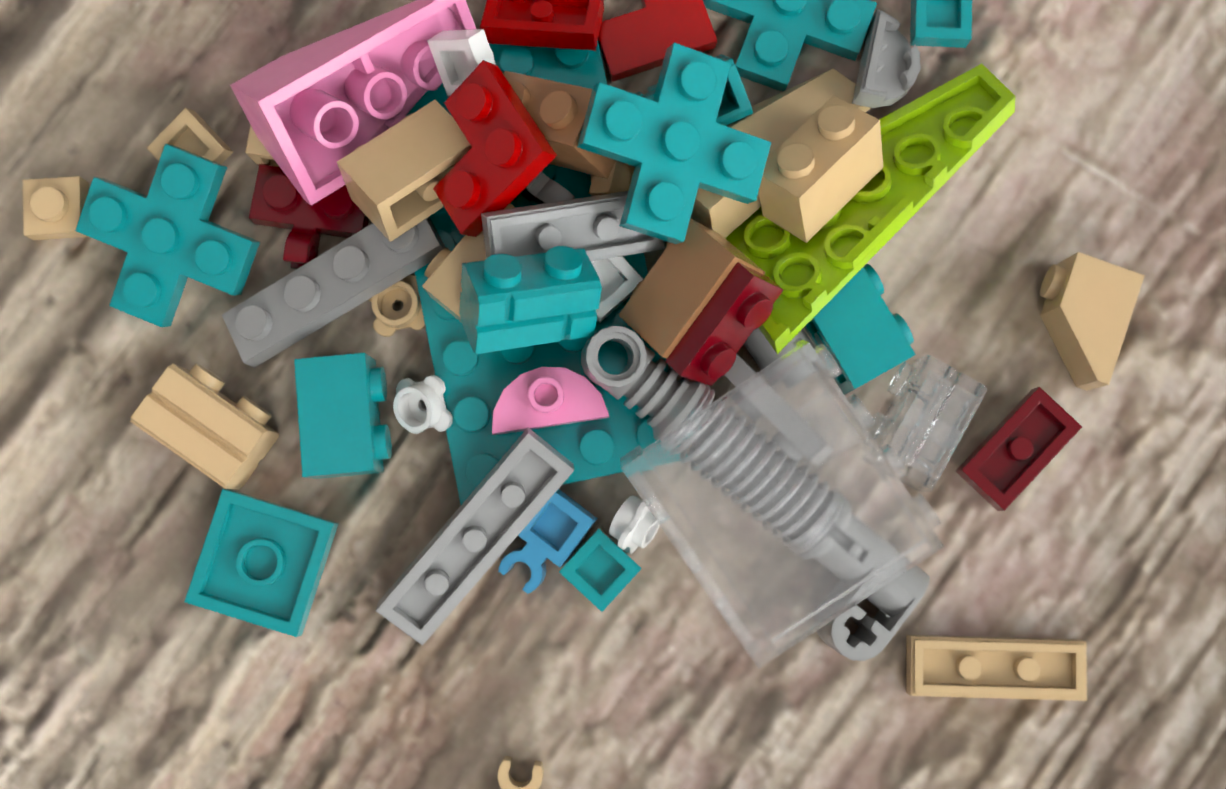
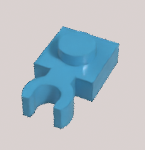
[498,489,598,594]

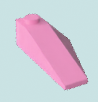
[230,0,476,205]

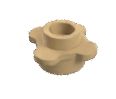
[368,275,426,337]

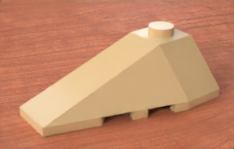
[691,68,870,238]

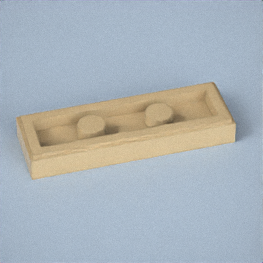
[906,635,1087,701]

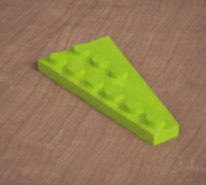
[725,63,1016,354]

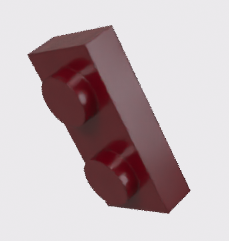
[665,262,783,386]
[956,387,1082,511]

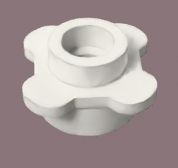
[393,375,453,434]
[609,495,661,554]

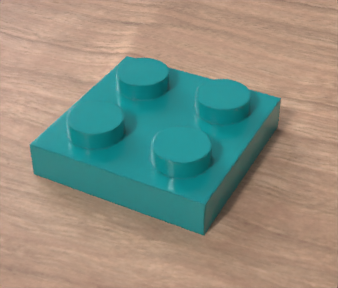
[184,489,339,637]

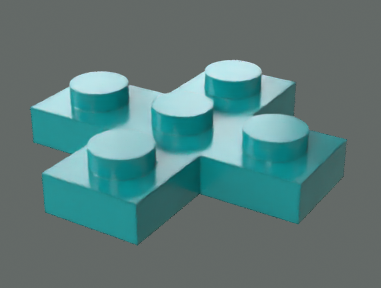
[703,0,877,92]
[577,43,771,244]
[75,144,260,327]

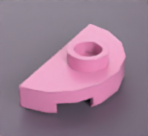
[492,367,609,435]

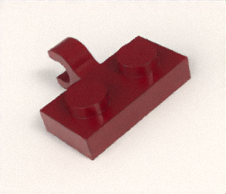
[249,164,369,269]

